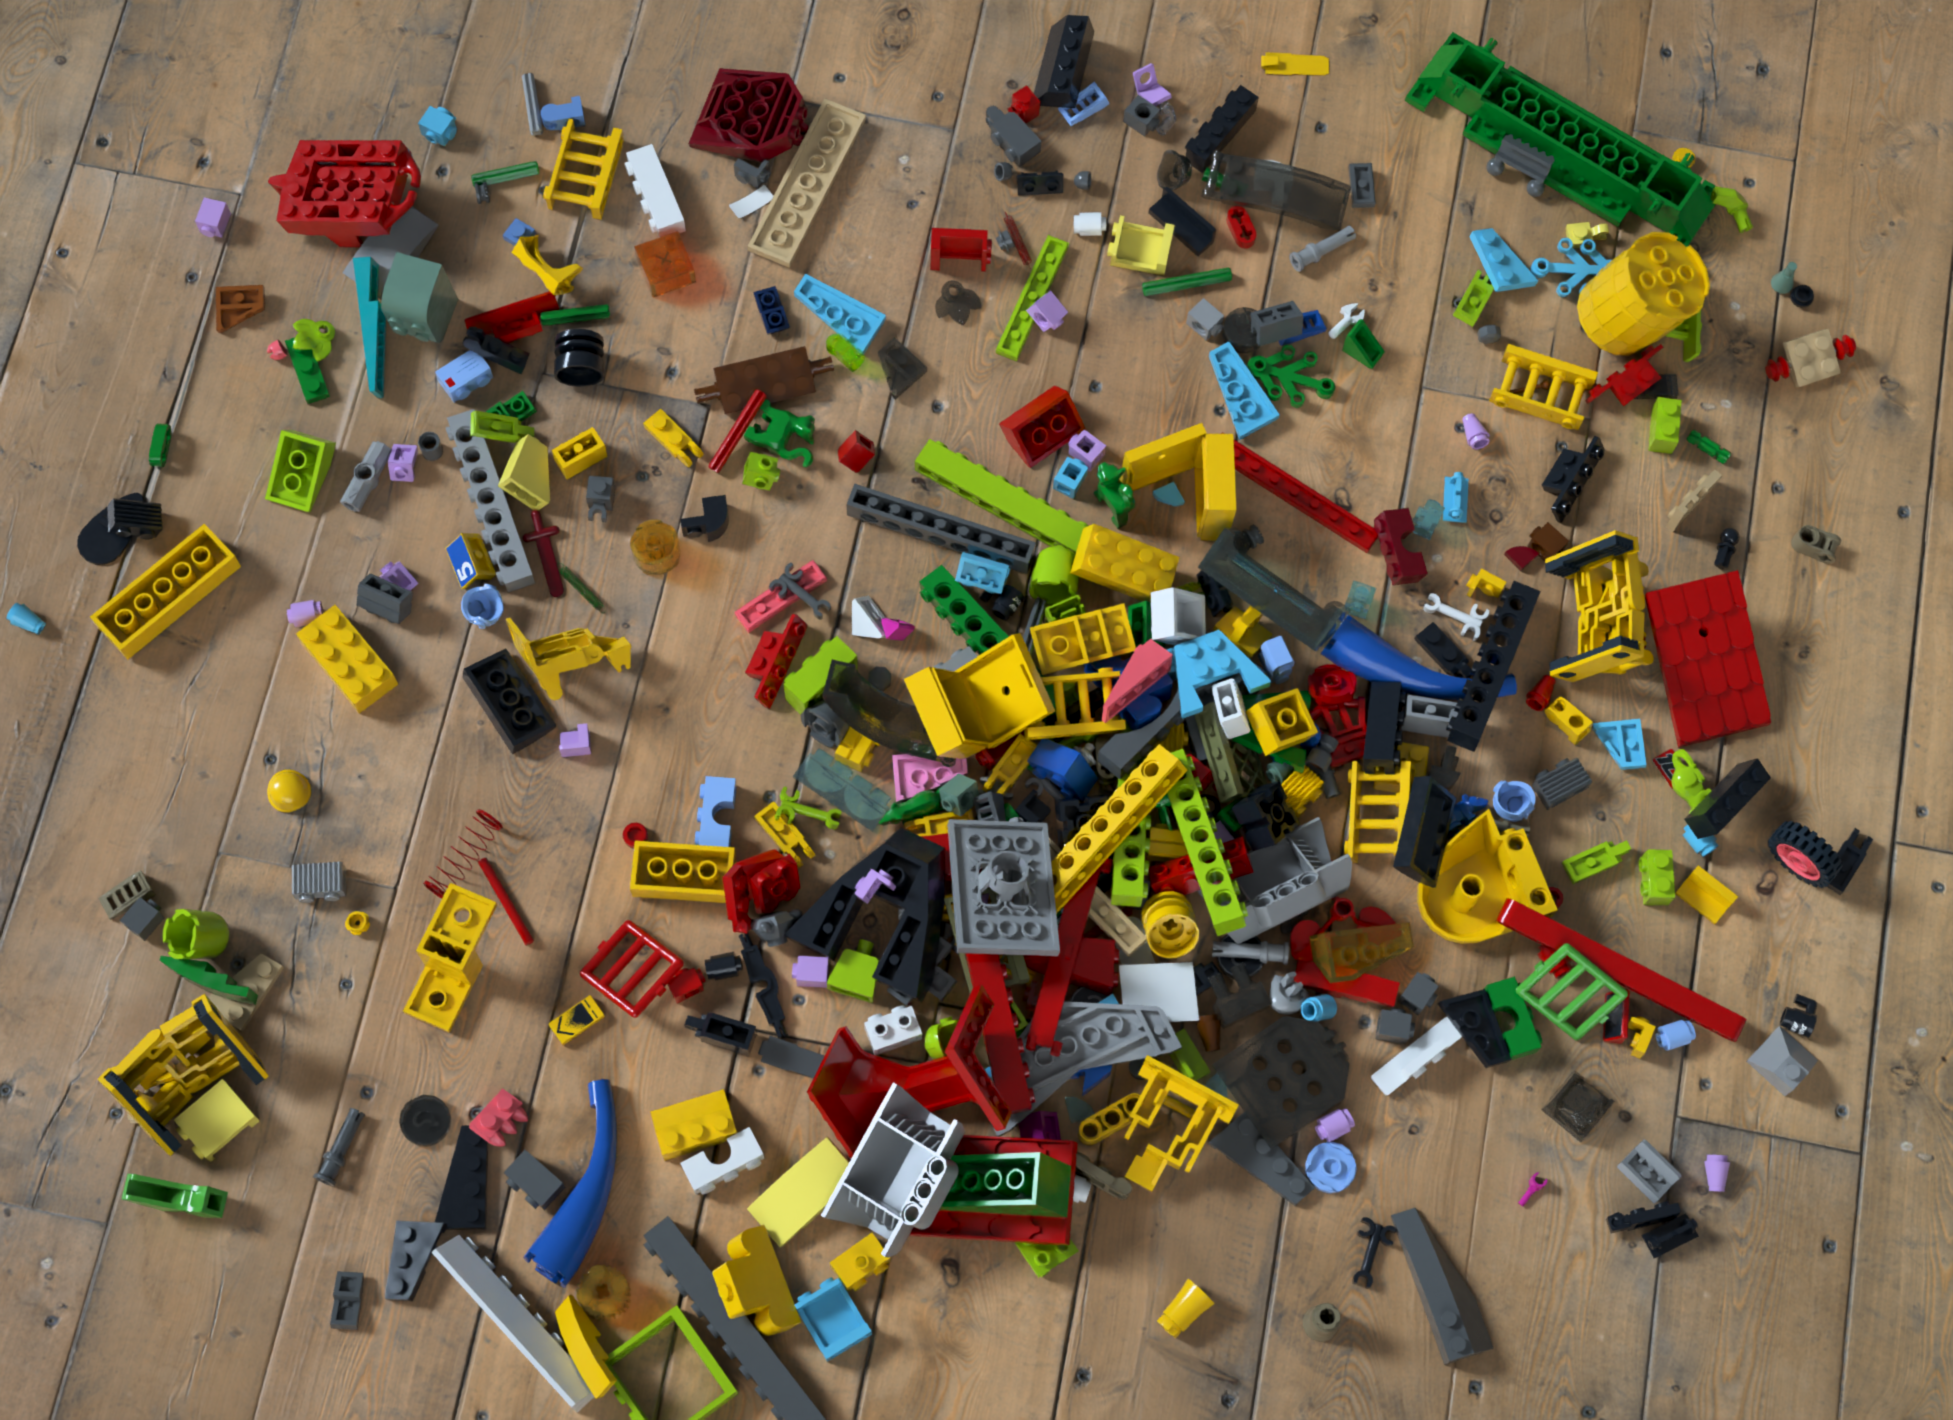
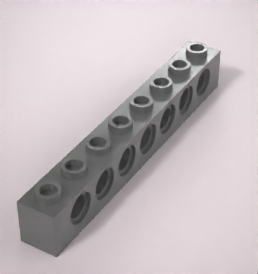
[846,484,1036,574]

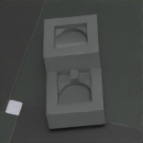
[330,1271,364,1330]

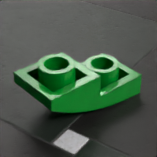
[486,390,537,421]

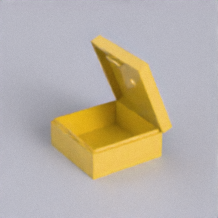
[1120,423,1236,540]
[904,633,1055,759]

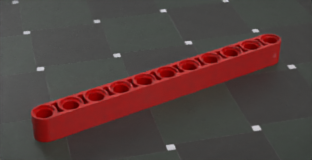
[1496,898,1747,1042]

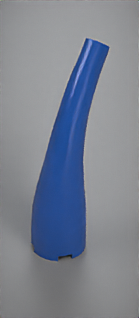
[1321,615,1517,700]
[523,1079,617,1288]

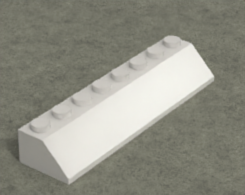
[432,1235,594,1413]

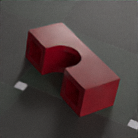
[1374,508,1428,586]

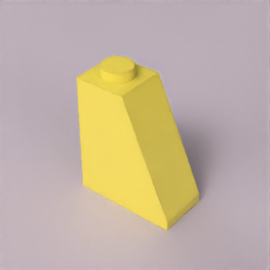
[498,434,550,511]

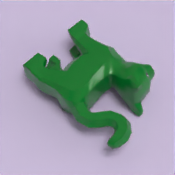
[744,399,815,468]
[1094,462,1136,529]

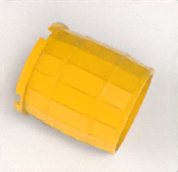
[1577,232,1710,356]

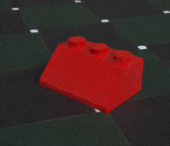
[999,385,1086,468]

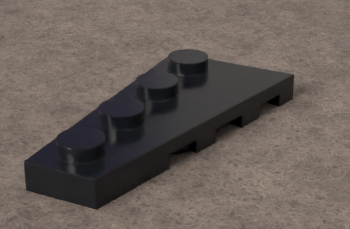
[435,1125,488,1230]

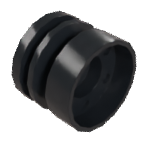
[554,329,604,387]

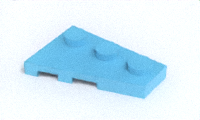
[1469,228,1538,292]

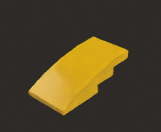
[1030,603,1136,675]

